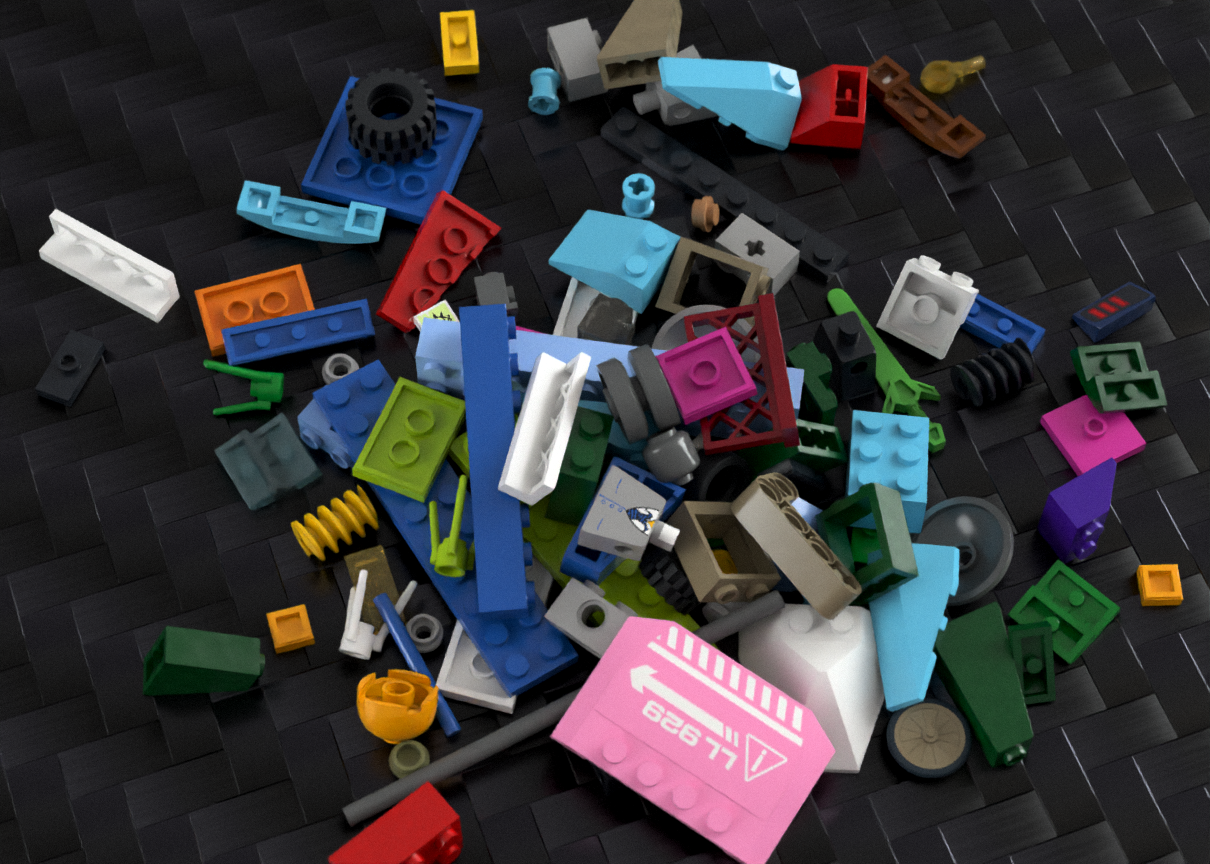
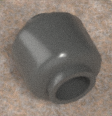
[642,427,700,486]

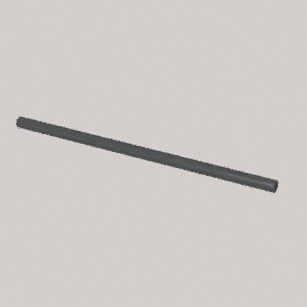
[342,590,785,827]

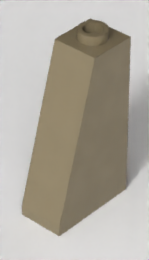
[597,0,682,89]

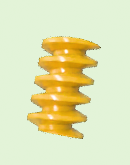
[291,485,379,561]

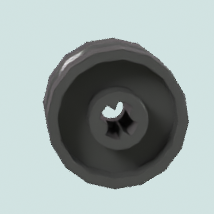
[596,344,681,445]

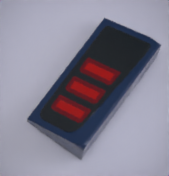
[1072,282,1156,344]

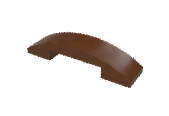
[867,55,986,158]

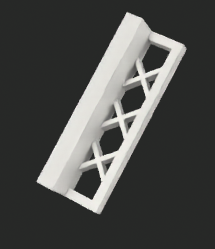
[39,209,180,323]
[498,352,591,506]

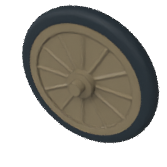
[887,698,972,778]

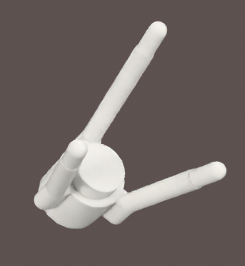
[339,569,417,660]

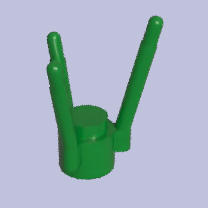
[203,359,284,415]

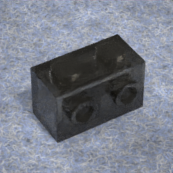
[577,293,636,346]

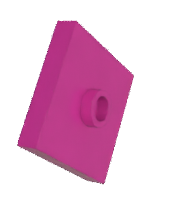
[655,327,757,425]
[1040,394,1147,476]

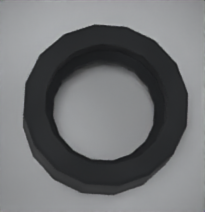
[679,448,750,504]

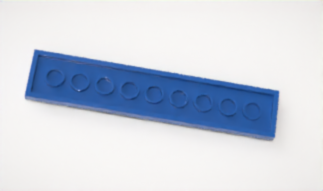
[312,359,579,698]

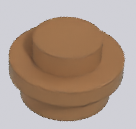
[691,196,719,232]

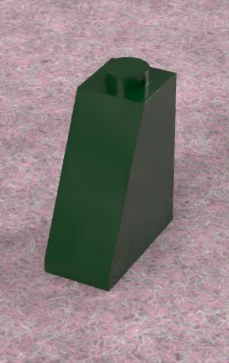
[735,419,849,485]
[143,626,265,695]

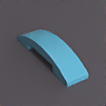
[236,180,386,244]

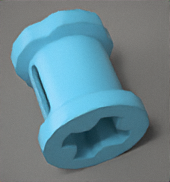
[528,68,561,115]
[622,173,655,219]

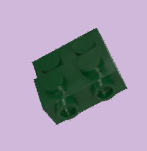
[785,342,838,426]

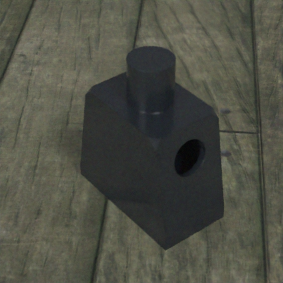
[813,311,877,402]

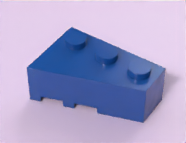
[560,456,686,586]

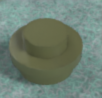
[389,740,430,779]

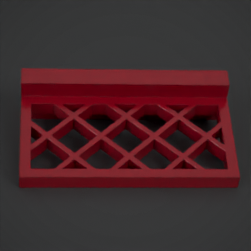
[684,293,800,455]

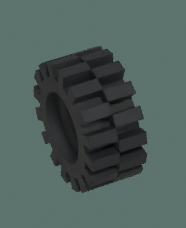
[638,546,701,616]

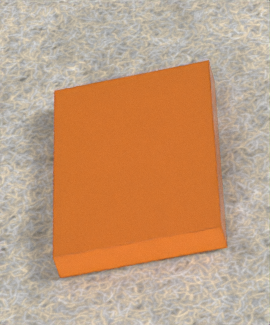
[194,264,315,357]

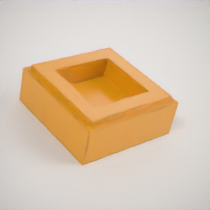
[1136,564,1183,606]
[266,604,315,654]

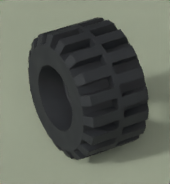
[345,68,437,165]

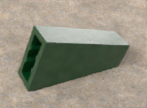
[932,601,1034,768]

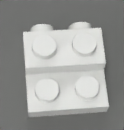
[876,255,979,359]

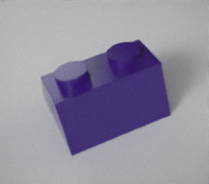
[1037,458,1117,564]

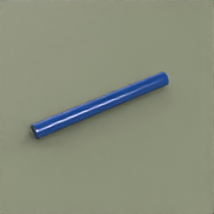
[373,593,462,737]

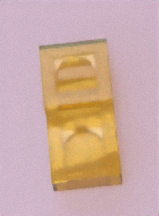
[344,545,407,635]

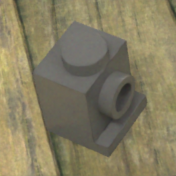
[474,272,519,326]

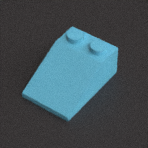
[549,210,680,314]

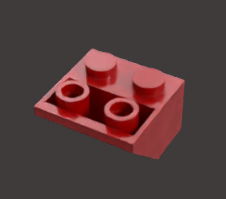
[791,64,868,149]

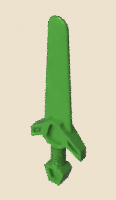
[827,288,946,453]

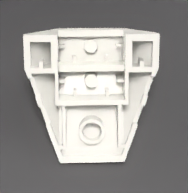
[738,604,885,773]

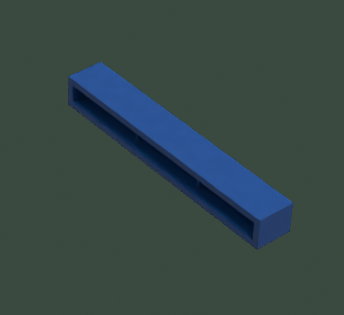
[459,304,536,621]

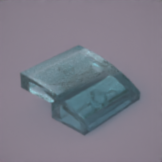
[215,413,322,510]

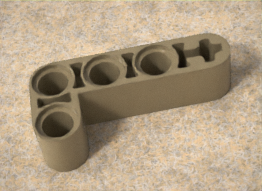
[730,472,862,620]

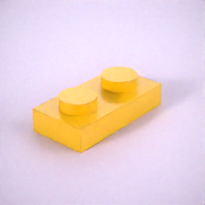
[440,10,479,75]

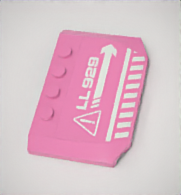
[550,616,835,864]

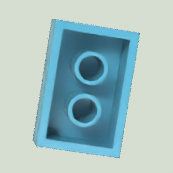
[845,410,929,534]

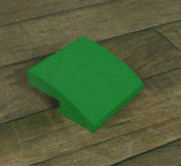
[1008,560,1120,665]

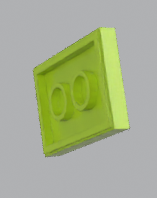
[352,377,466,503]

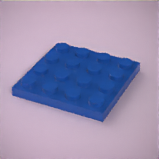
[301,76,483,224]

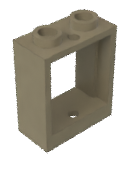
[655,237,771,328]
[666,501,781,604]

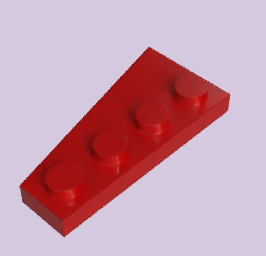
[376,190,501,333]

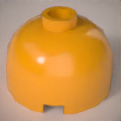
[357,669,439,744]

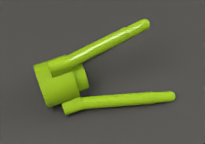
[429,475,475,577]

